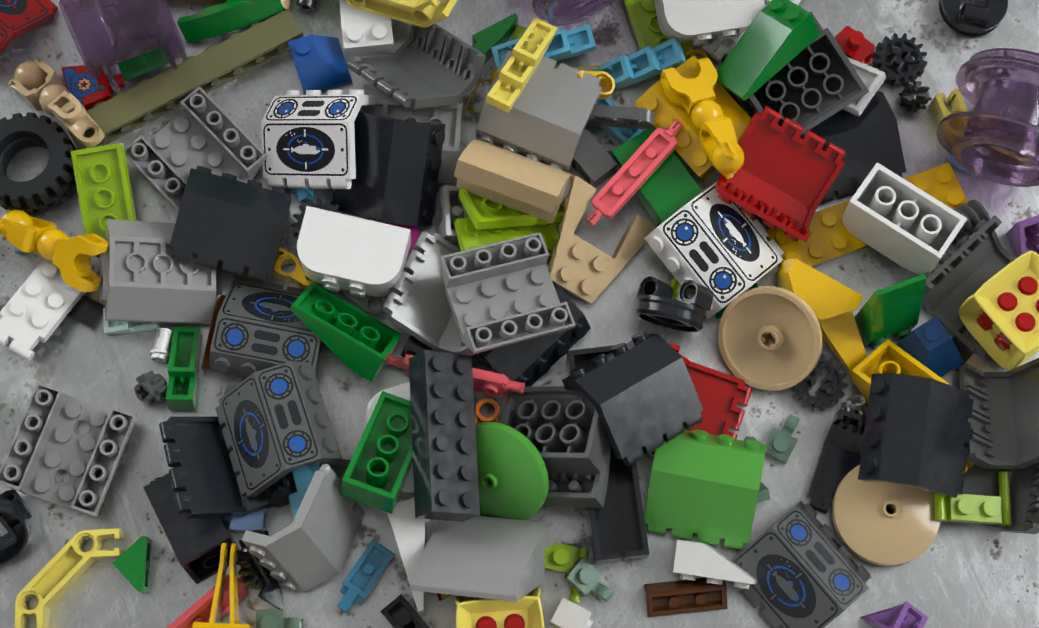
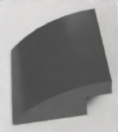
[746,11,869,136]
[500,386,611,508]

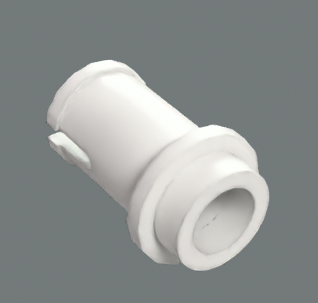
[150,328,173,363]

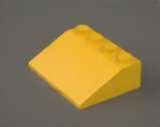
[634,56,751,180]

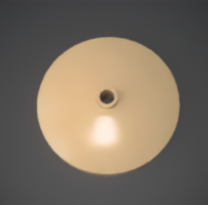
[718,286,822,391]
[832,465,940,566]

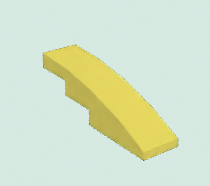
[486,17,558,113]

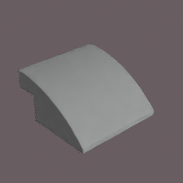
[410,516,554,602]

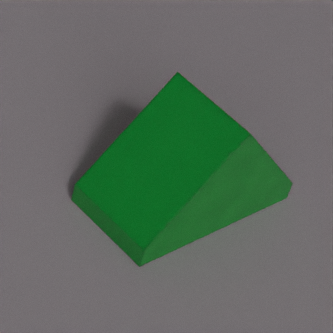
[113,536,152,594]

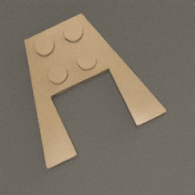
[548,176,657,304]

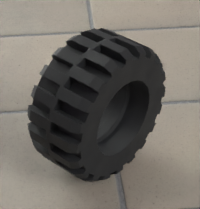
[0,112,76,215]

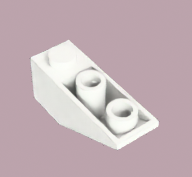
[673,540,757,589]

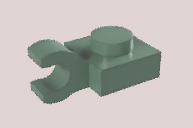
[765,414,800,464]
[564,557,614,602]
[256,609,304,628]

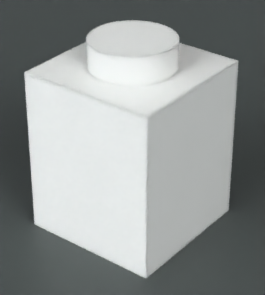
[550,598,594,628]

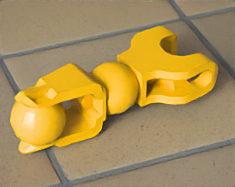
[660,57,745,179]
[0,209,109,292]

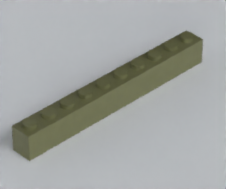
[67,9,304,150]

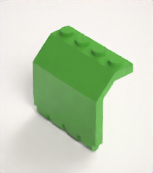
[644,430,766,550]

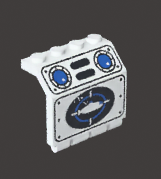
[261,89,375,189]
[644,182,784,319]

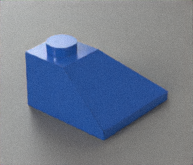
[288,34,353,95]
[896,316,964,377]

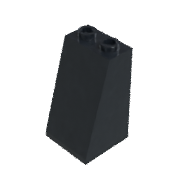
[143,473,240,584]

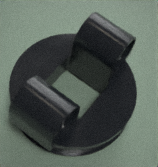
[939,0,1008,36]
[635,276,713,332]
[0,489,32,566]

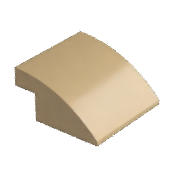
[454,139,573,223]

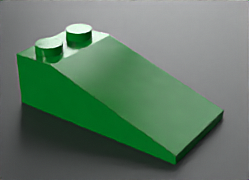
[716,0,820,101]
[611,126,702,227]
[854,273,927,348]
[290,282,402,382]
[341,391,413,514]

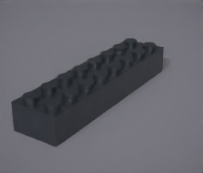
[566,345,650,565]

